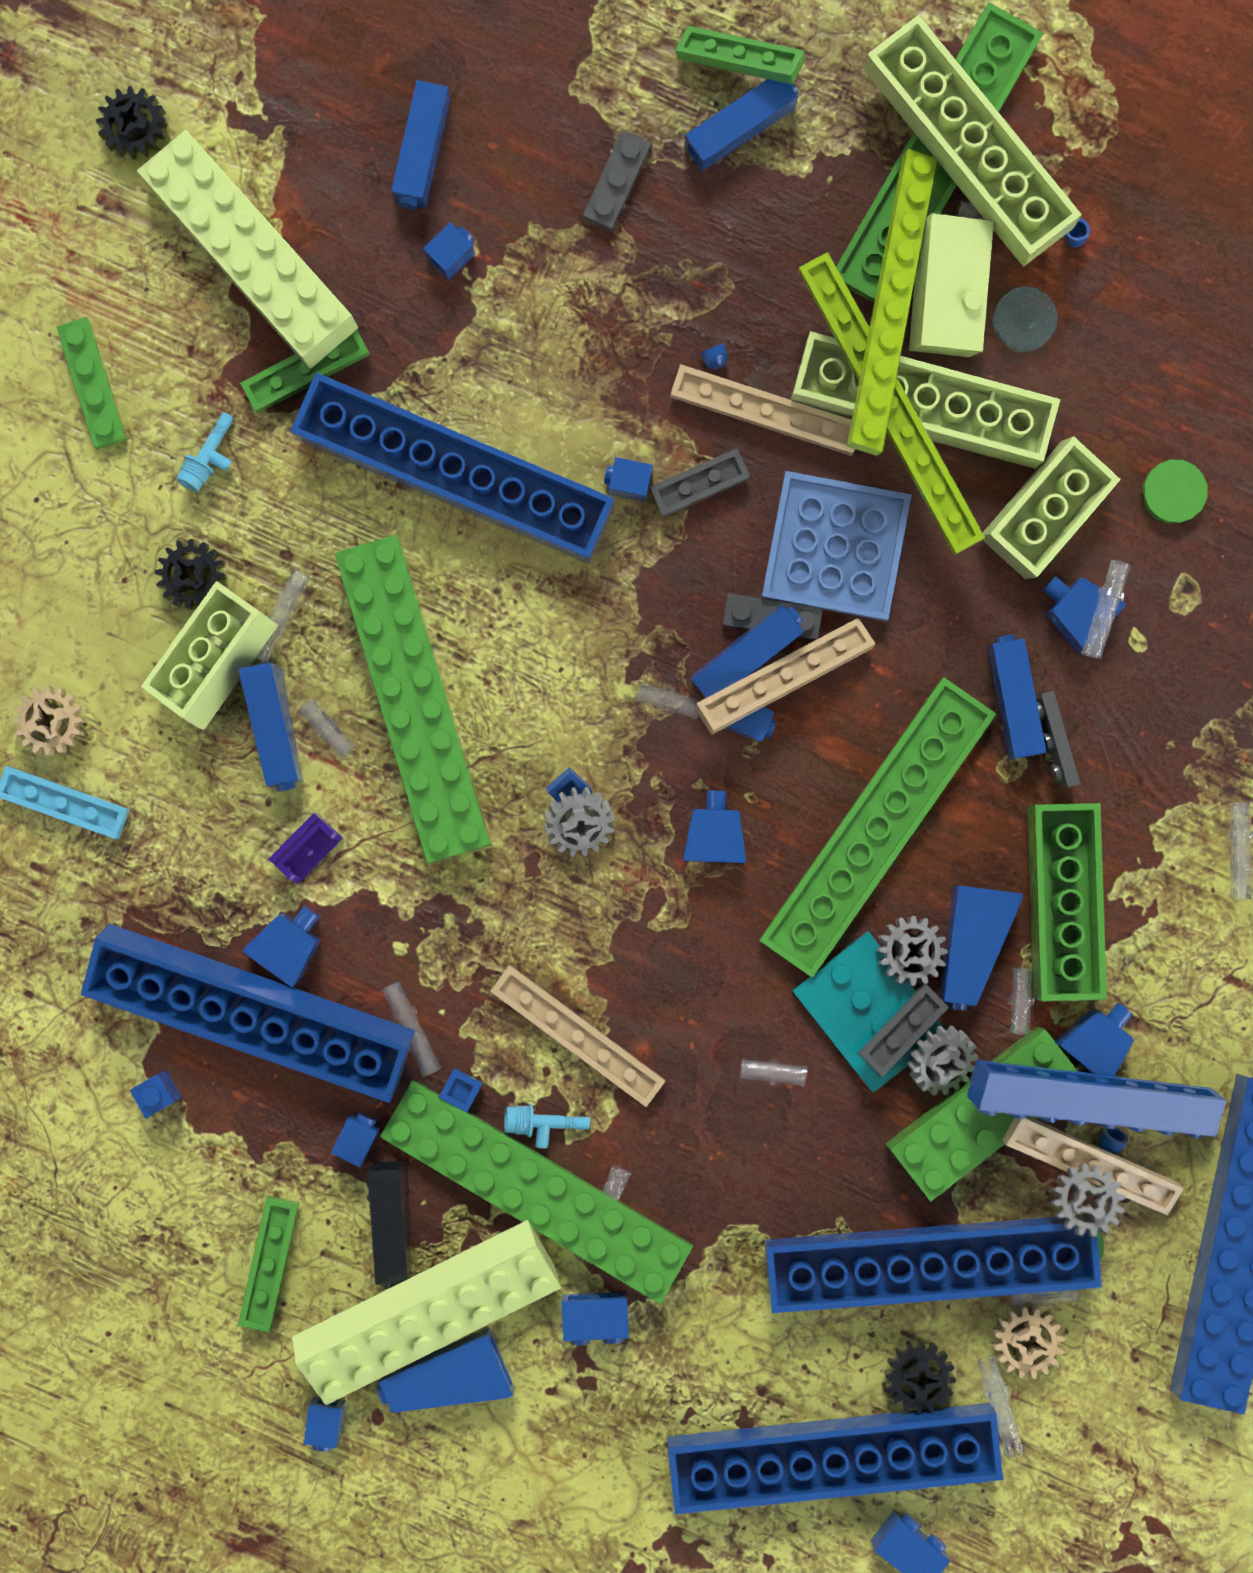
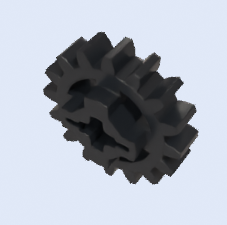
[96,86,168,160]
[155,539,227,610]
[884,1339,956,1414]

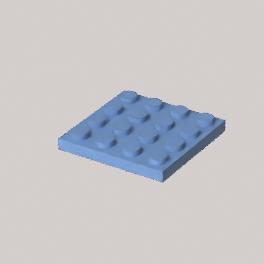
[761,471,912,622]

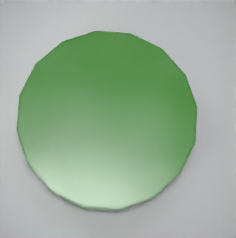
[1142,459,1208,524]

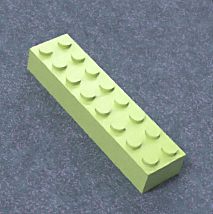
[864,15,1082,267]
[137,129,358,369]
[791,331,1060,469]
[292,1220,561,1405]

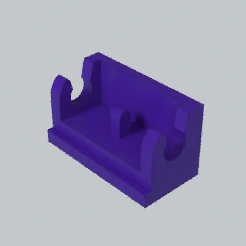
[269,813,343,884]

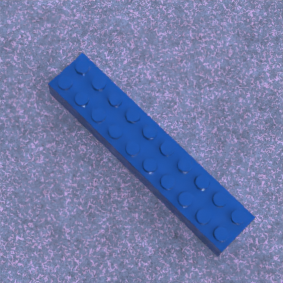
[290,373,614,564]
[81,924,416,1103]
[1170,1074,1253,1415]
[765,1214,1102,1313]
[667,1403,1004,1514]

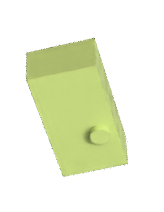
[909,214,994,357]
[983,436,1121,579]
[141,581,279,730]

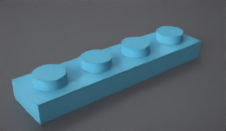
[0,766,130,839]

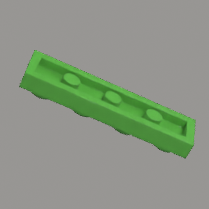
[675,26,806,85]
[56,317,128,450]
[240,329,370,414]
[238,1195,300,1333]

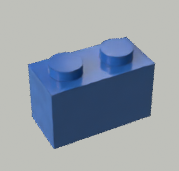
[561,1291,629,1346]
[871,1509,951,1573]

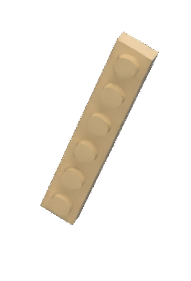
[670,364,855,456]
[695,618,875,735]
[490,965,665,1107]
[1002,1116,1184,1216]

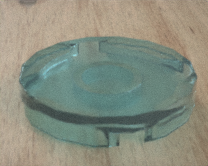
[992,286,1058,352]

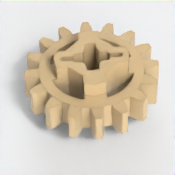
[12,686,86,756]
[992,1305,1065,1379]

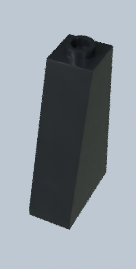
[367,1160,412,1289]

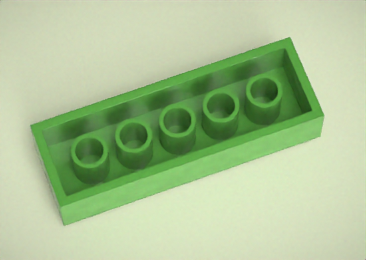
[1027,803,1107,1001]
[886,1026,1078,1202]

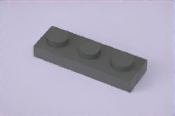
[583,130,651,232]
[649,448,750,518]
[722,593,823,641]
[1036,691,1080,789]
[856,984,949,1077]

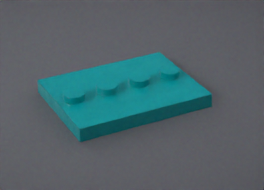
[792,931,947,1093]

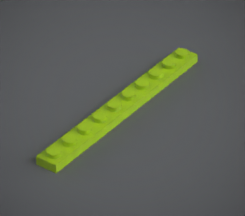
[847,149,937,456]
[798,252,985,555]

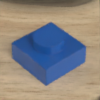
[546,767,593,803]
[438,1068,483,1112]

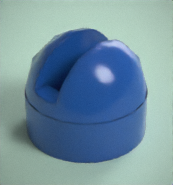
[1063,218,1090,248]
[700,343,728,370]
[1099,1127,1128,1154]

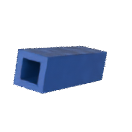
[684,79,799,172]
[391,80,451,210]
[692,604,804,698]
[987,635,1047,760]

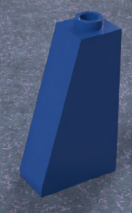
[239,662,303,792]
[939,885,1023,1011]
[377,1328,515,1413]

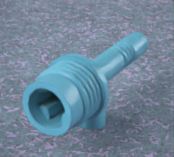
[176,412,234,492]
[504,1104,590,1148]

